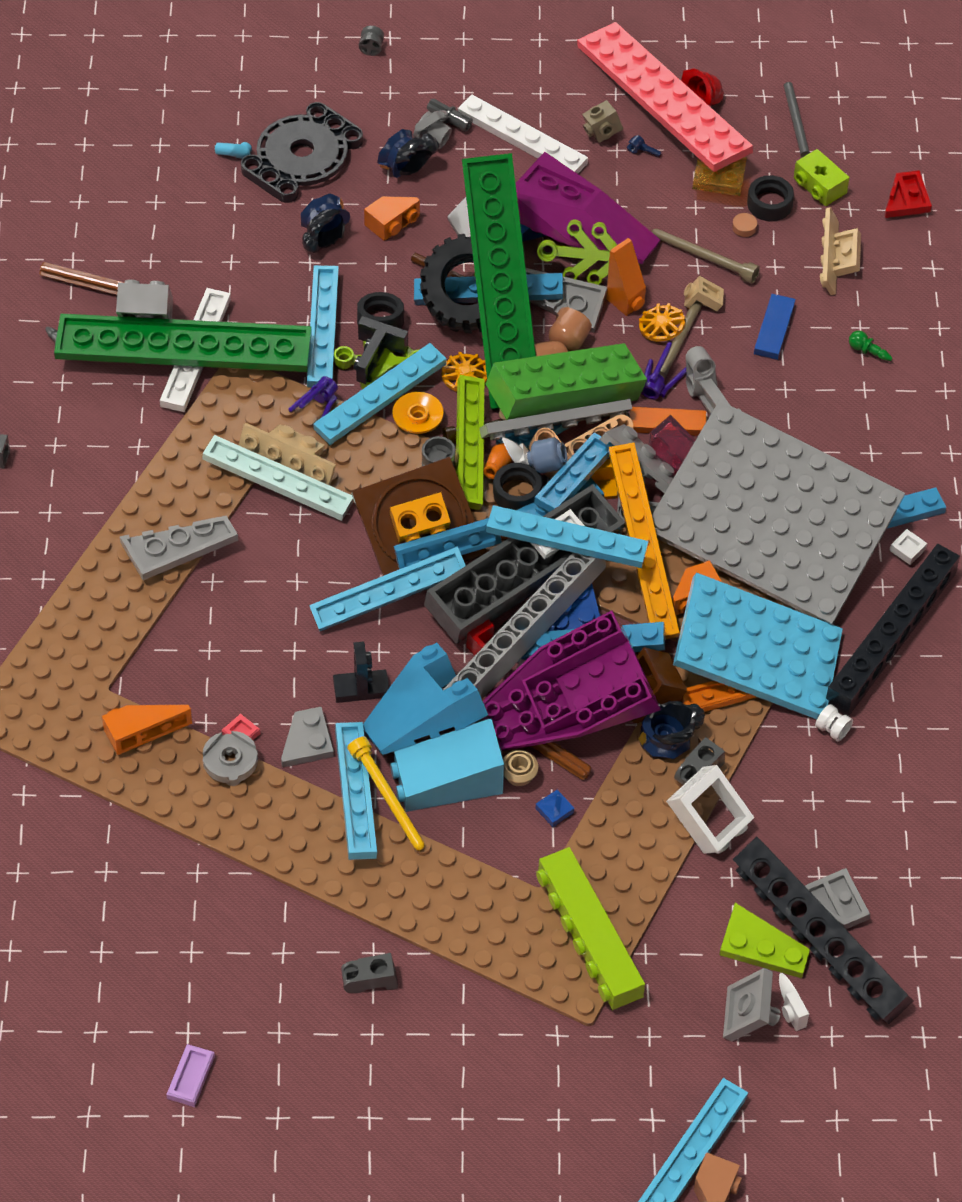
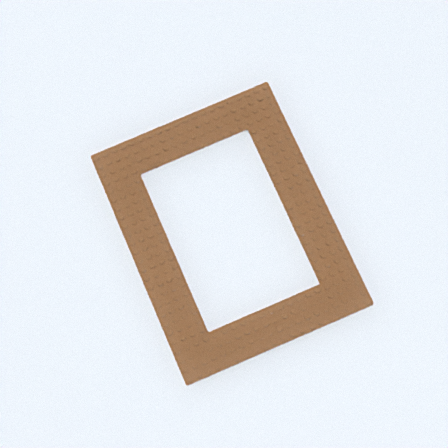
[0,368,802,1026]

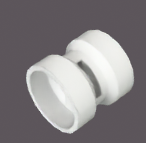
[815,704,853,742]

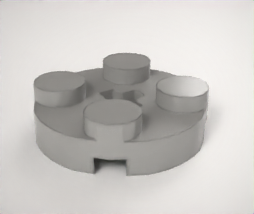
[203,731,258,786]

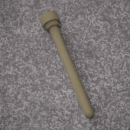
[652,228,760,284]

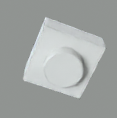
[890,529,928,565]

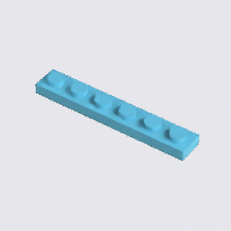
[307,265,339,388]
[314,343,447,445]
[486,505,648,568]
[309,546,466,631]
[335,722,377,860]
[638,1078,748,1202]

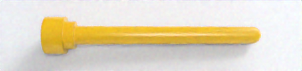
[347,736,425,851]

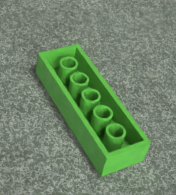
[486,343,647,420]

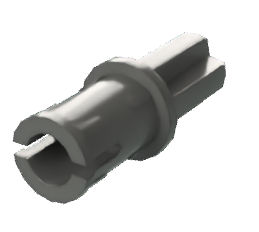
[427,99,473,132]

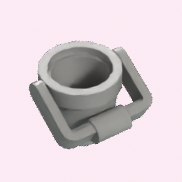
[413,110,452,149]

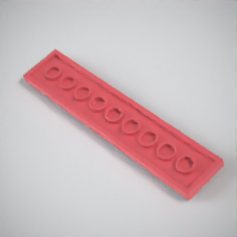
[577,22,753,172]

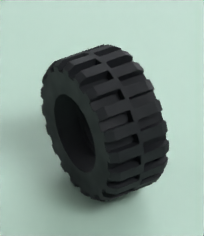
[420,234,482,334]

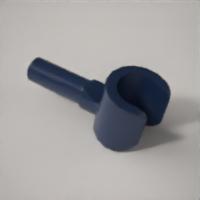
[627,135,662,157]

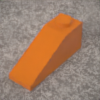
[606,238,646,316]
[102,705,192,755]

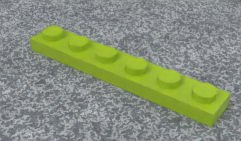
[456,375,485,510]

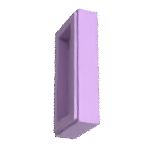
[166,1044,215,1107]

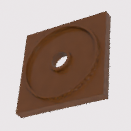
[351,457,487,576]

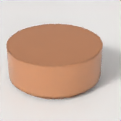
[732,213,757,237]

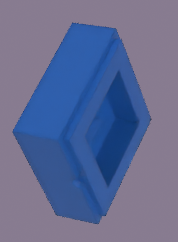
[535,790,575,827]

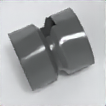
[422,436,456,468]

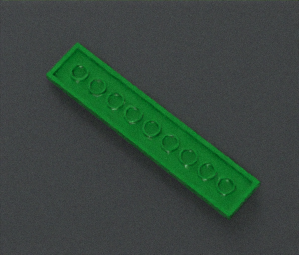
[462,153,536,410]
[54,314,312,372]

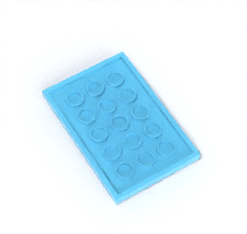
[673,572,843,719]

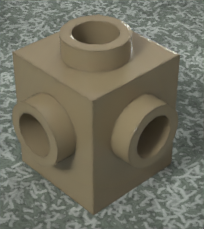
[582,100,624,143]

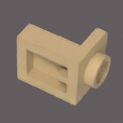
[684,276,724,311]

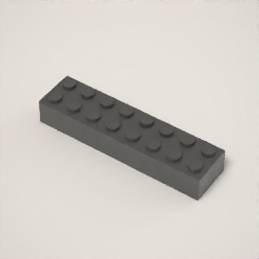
[424,484,626,644]

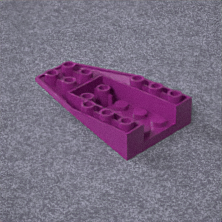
[516,152,660,264]
[482,610,661,751]

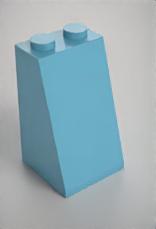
[390,719,504,812]

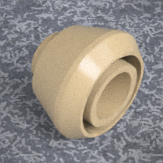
[503,750,538,786]

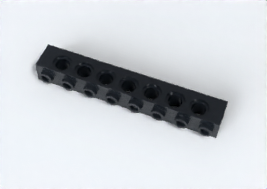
[826,543,960,716]
[733,836,914,1024]

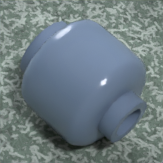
[527,437,568,474]

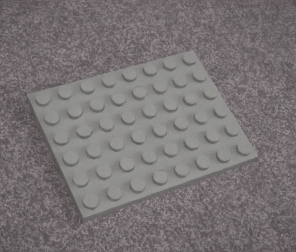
[652,400,905,625]

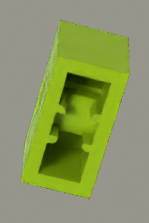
[794,149,850,207]

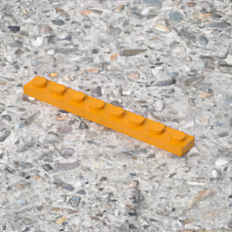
[608,443,680,640]

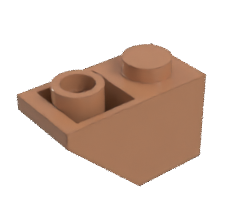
[694,1152,742,1202]

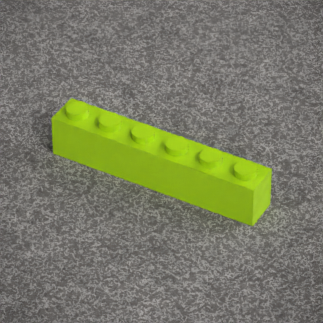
[536,847,645,1010]

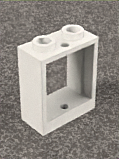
[666,765,754,854]

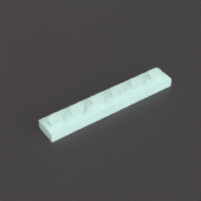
[202,435,353,521]

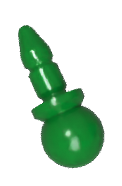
[849,330,892,361]

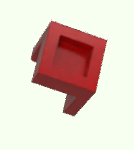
[466,619,494,656]

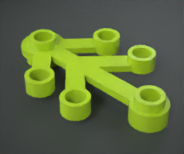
[537,219,617,285]
[334,341,420,389]

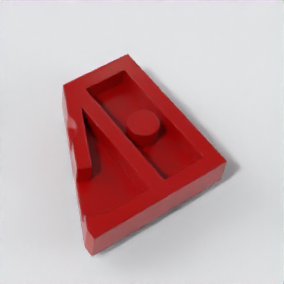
[885,170,932,218]

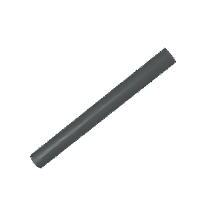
[783,82,810,157]

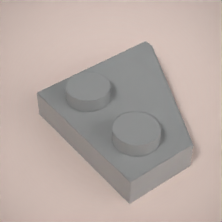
[281,707,334,768]
[805,868,870,929]

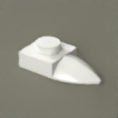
[502,438,534,468]
[779,973,809,1031]

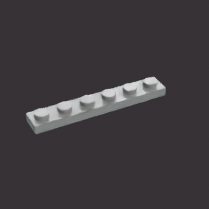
[479,399,632,441]

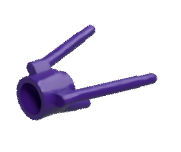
[641,342,687,400]
[288,376,338,434]

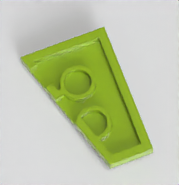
[720,903,810,979]

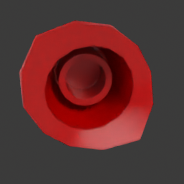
[681,68,724,106]

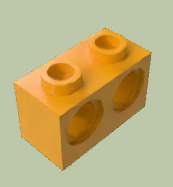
[390,492,450,542]

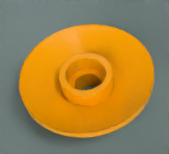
[393,392,443,434]

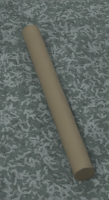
[659,300,702,378]

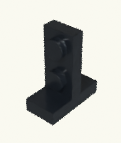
[354,316,408,384]
[333,641,389,703]

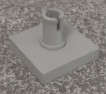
[723,968,781,1041]

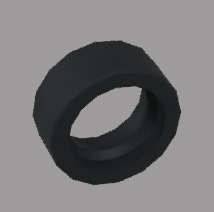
[747,175,794,221]
[357,292,404,329]
[493,463,543,510]

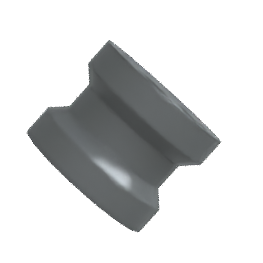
[359,25,384,56]

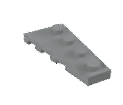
[525,268,607,333]
[599,424,675,493]
[120,516,238,580]

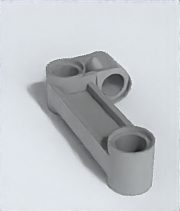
[685,346,741,415]

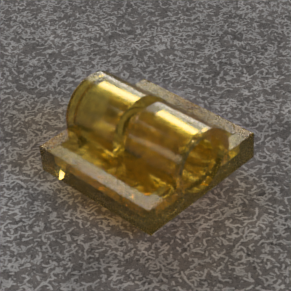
[692,157,747,196]

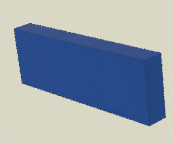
[754,294,796,360]

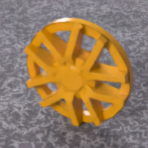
[639,303,686,342]
[441,352,487,392]

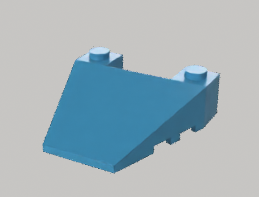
[363,643,488,755]

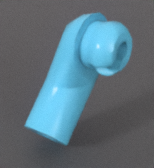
[215,142,252,159]

